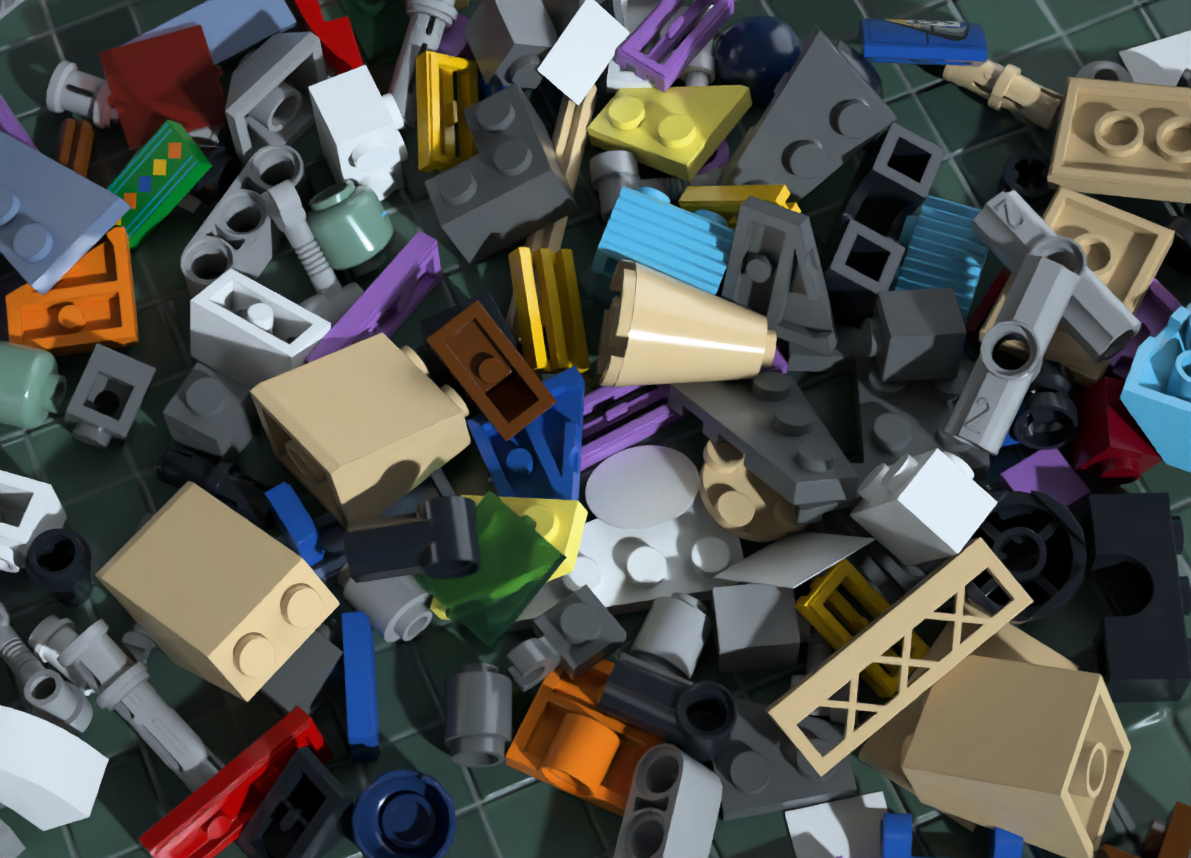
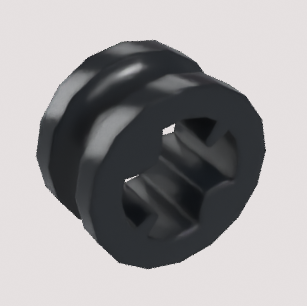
[999,150,1054,212]

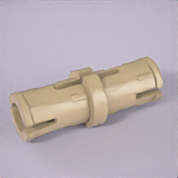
[943,59,1064,131]

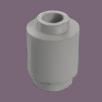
[338,562,433,642]
[628,592,715,680]

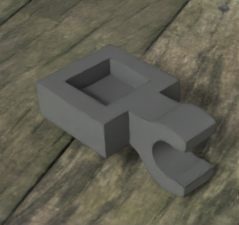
[507,584,627,692]

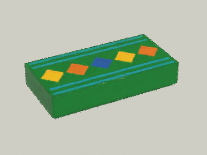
[106,120,212,251]

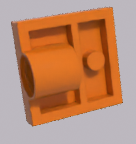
[505,659,667,817]

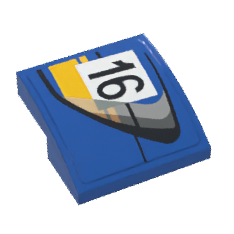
[858,18,987,67]

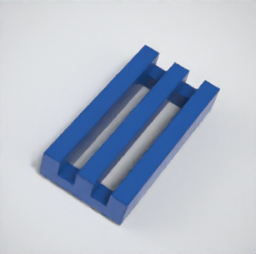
[342,611,381,762]

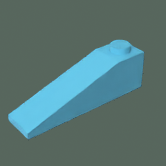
[1120,303,1191,473]

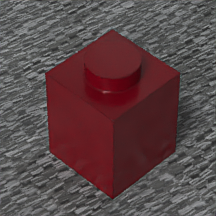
[1072,376,1163,485]

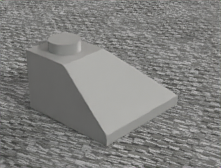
[225,32,328,171]

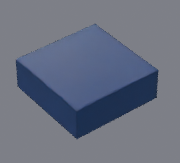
[265,482,325,567]

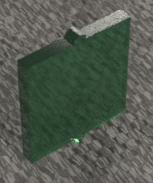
[416,490,567,648]

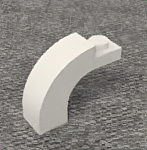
[0,705,109,831]

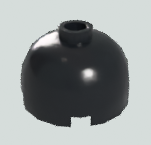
[965,490,1087,625]

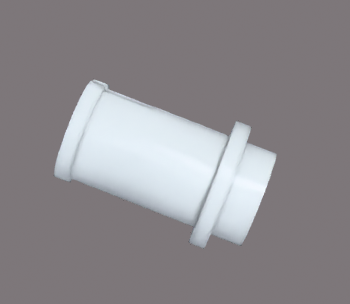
[28,615,95,696]

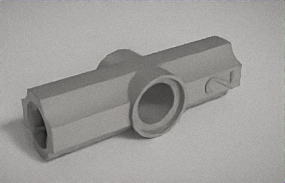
[971,190,1141,363]
[944,253,1080,456]

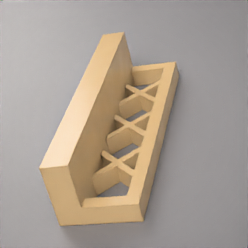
[764,537,1033,777]

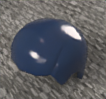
[713,16,804,108]
[350,769,457,858]

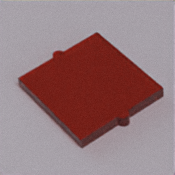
[98,25,228,150]

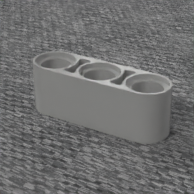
[181,144,310,299]
[613,743,723,858]

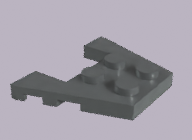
[785,323,990,525]

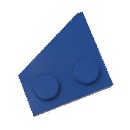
[466,366,585,501]

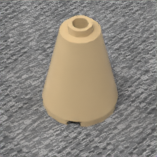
[597,259,777,387]

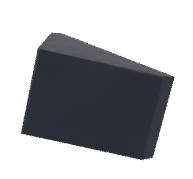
[235,746,354,858]

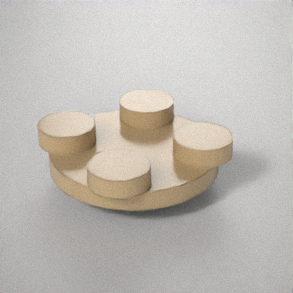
[699,439,809,542]

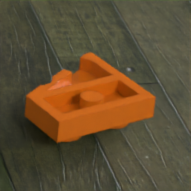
[6,226,140,357]

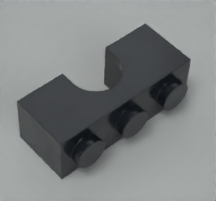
[819,122,946,327]
[1080,492,1191,703]

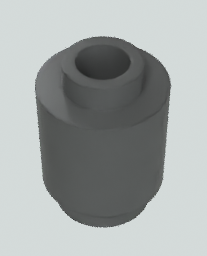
[444,663,512,768]

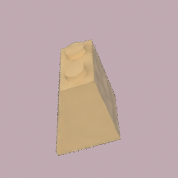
[250,332,471,529]
[95,481,340,702]
[901,651,1131,858]

